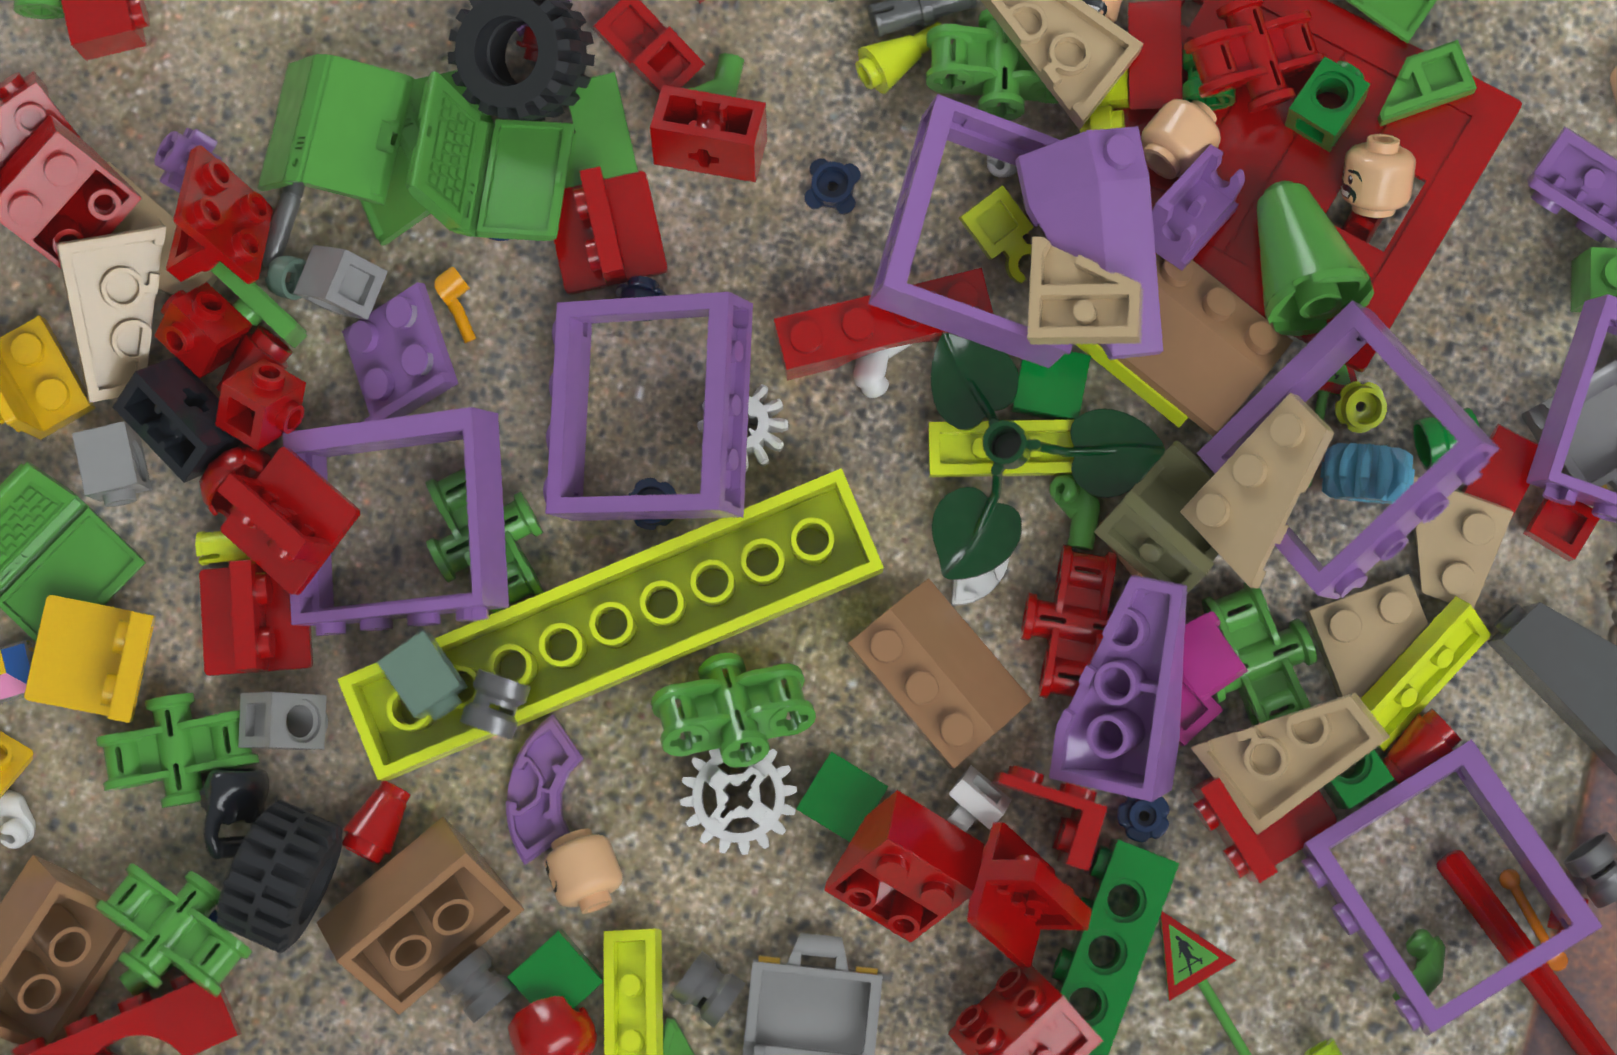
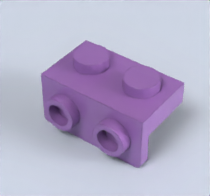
[1527,126,1617,243]

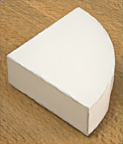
[951,558,1009,606]

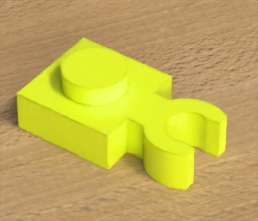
[958,185,1034,284]

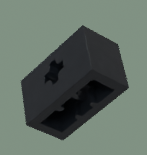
[112,356,241,483]

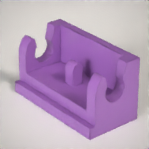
[1152,144,1245,271]

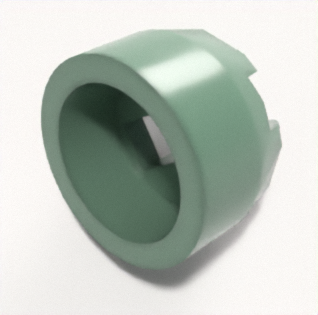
[265,256,306,300]

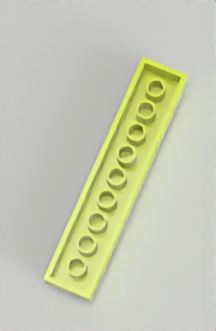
[337,468,884,781]

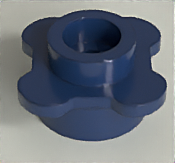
[804,158,861,215]

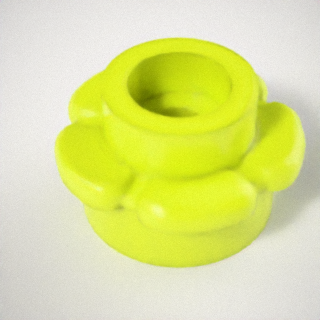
[1335,381,1387,433]

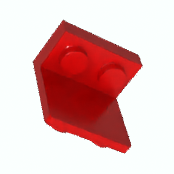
[992,765,1108,871]
[948,965,1103,1055]

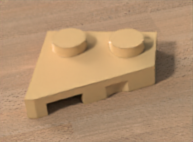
[1027,237,1143,345]
[1414,475,1514,608]
[1305,574,1428,698]

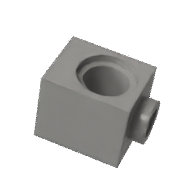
[294,245,388,320]
[72,421,152,507]
[238,692,328,750]

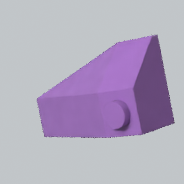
[1015,127,1163,360]
[1049,575,1187,802]

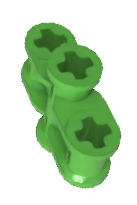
[926,9,1058,121]
[425,467,544,614]
[1201,582,1317,726]
[651,653,816,768]
[96,693,259,808]
[95,863,253,997]

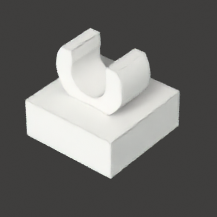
[947,765,1012,832]

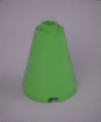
[1256,181,1374,336]

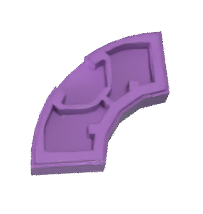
[506,714,585,865]

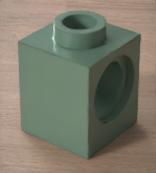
[377,630,468,721]

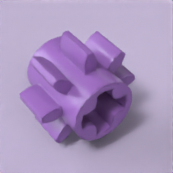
[155,127,222,193]

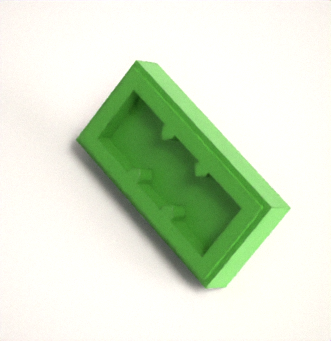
[211,262,307,349]

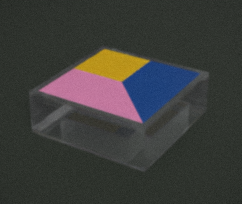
[0,640,34,705]

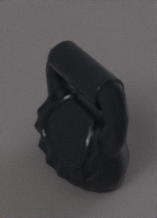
[199,768,269,860]

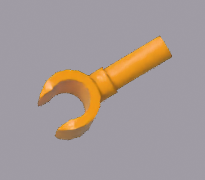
[434,267,477,344]

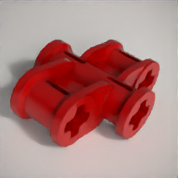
[1183,0,1325,113]
[1020,544,1117,698]

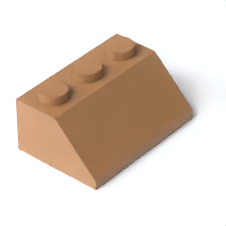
[1098,254,1293,437]
[847,578,1032,769]
[317,817,524,1015]
[0,855,132,1045]

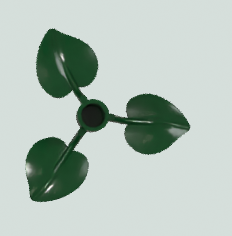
[931,333,1165,580]

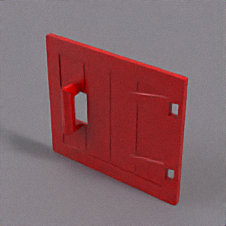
[1113,0,1522,372]

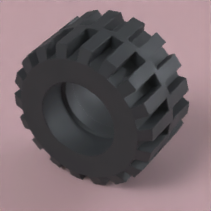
[447,0,595,121]
[217,800,342,954]

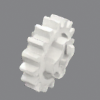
[680,748,797,855]

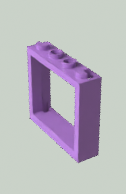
[869,94,1073,368]
[543,292,753,521]
[1526,294,1617,523]
[1197,301,1499,599]
[283,407,509,636]
[1301,739,1603,1037]

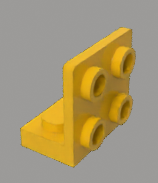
[0,315,96,440]
[24,595,156,723]

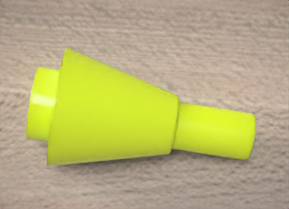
[855,22,942,94]

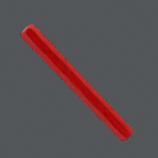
[1436,849,1616,1055]

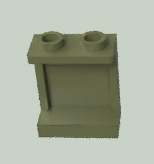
[1094,441,1218,594]

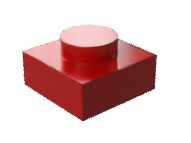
[1523,498,1600,562]

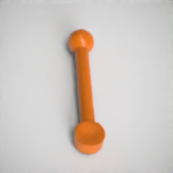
[1499,869,1568,971]

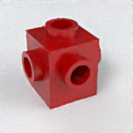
[154,282,252,378]
[215,358,306,451]

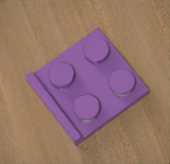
[342,282,458,421]

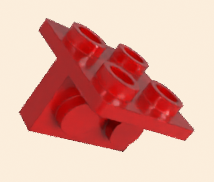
[166,145,273,284]
[554,166,668,295]
[217,447,361,595]
[199,560,313,676]
[967,822,1092,968]

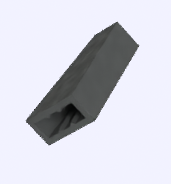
[1487,602,1617,775]

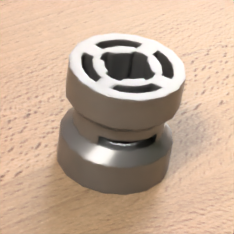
[460,669,531,740]
[1564,832,1617,908]
[439,946,516,1023]
[670,951,746,1028]

